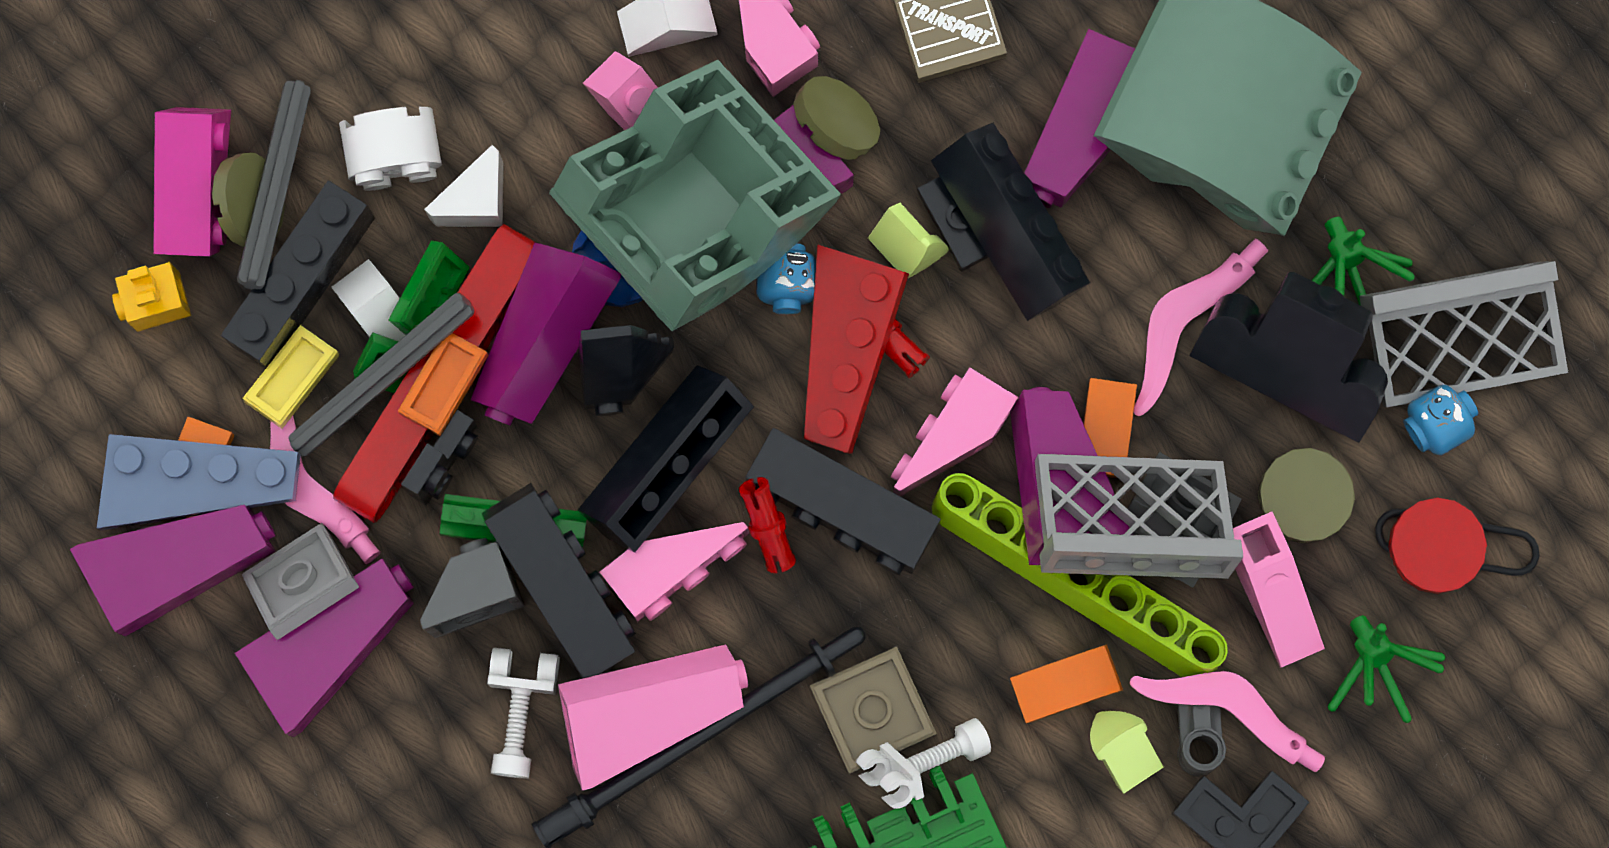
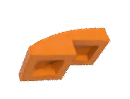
[1010,645,1123,723]

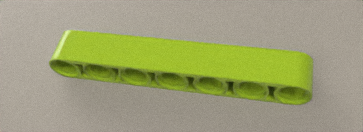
[932,473,1228,677]

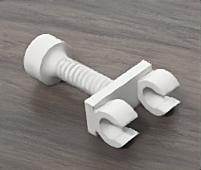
[487,647,560,779]
[856,718,991,809]

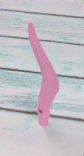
[1134,239,1268,416]
[270,416,380,564]
[1130,671,1325,772]

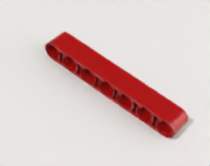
[333,224,535,523]

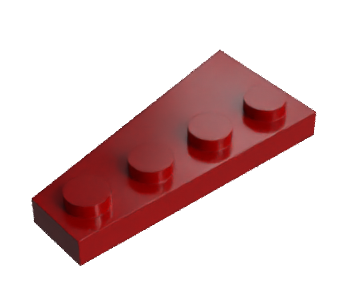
[804,245,909,454]

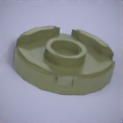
[793,76,880,160]
[212,153,285,247]
[1258,448,1355,544]

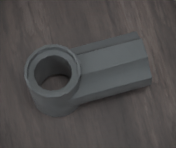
[1177,704,1226,777]

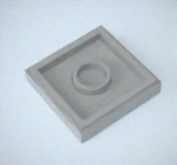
[241,523,359,640]

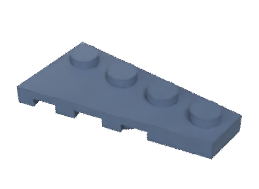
[97,434,301,530]

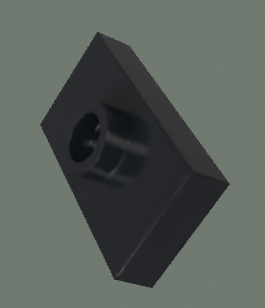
[917,176,989,272]

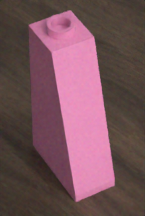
[558,644,748,790]

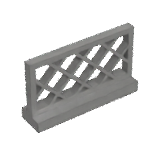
[1359,261,1568,408]
[1035,454,1243,579]

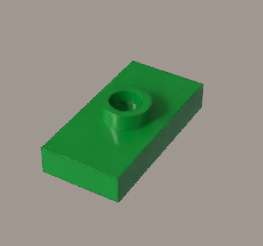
[388,240,470,335]

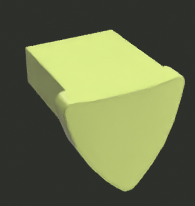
[868,203,949,278]
[1090,711,1164,793]

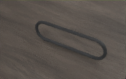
[1375,509,1540,576]

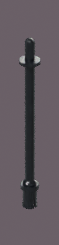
[531,626,866,848]

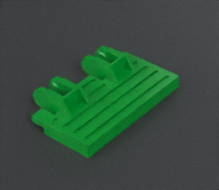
[810,765,1007,848]

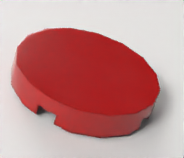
[1388,498,1487,594]

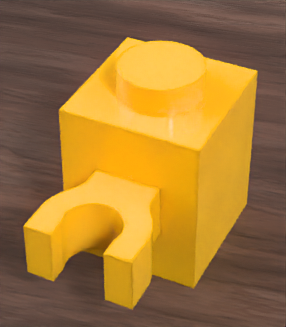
[112,262,192,332]

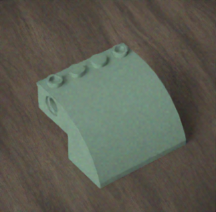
[1093,0,1362,236]
[549,60,841,331]

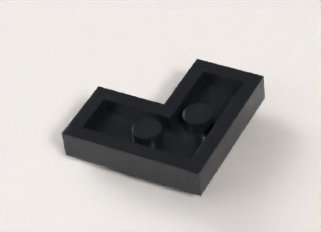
[401,410,478,506]
[1171,771,1310,848]

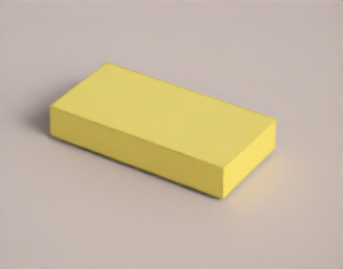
[243,325,339,429]

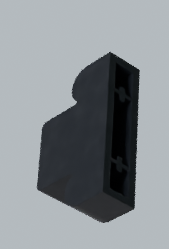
[1189,272,1388,443]

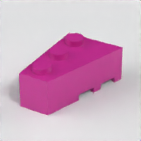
[154,107,231,256]

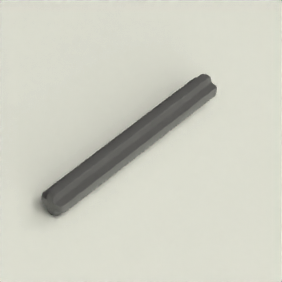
[237,80,311,290]
[288,293,475,457]

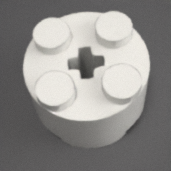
[339,107,442,191]

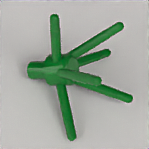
[1312,217,1415,306]
[1328,615,1445,723]

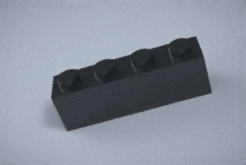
[931,122,1091,321]
[220,180,375,369]
[578,365,754,553]
[745,428,941,576]
[482,483,636,678]

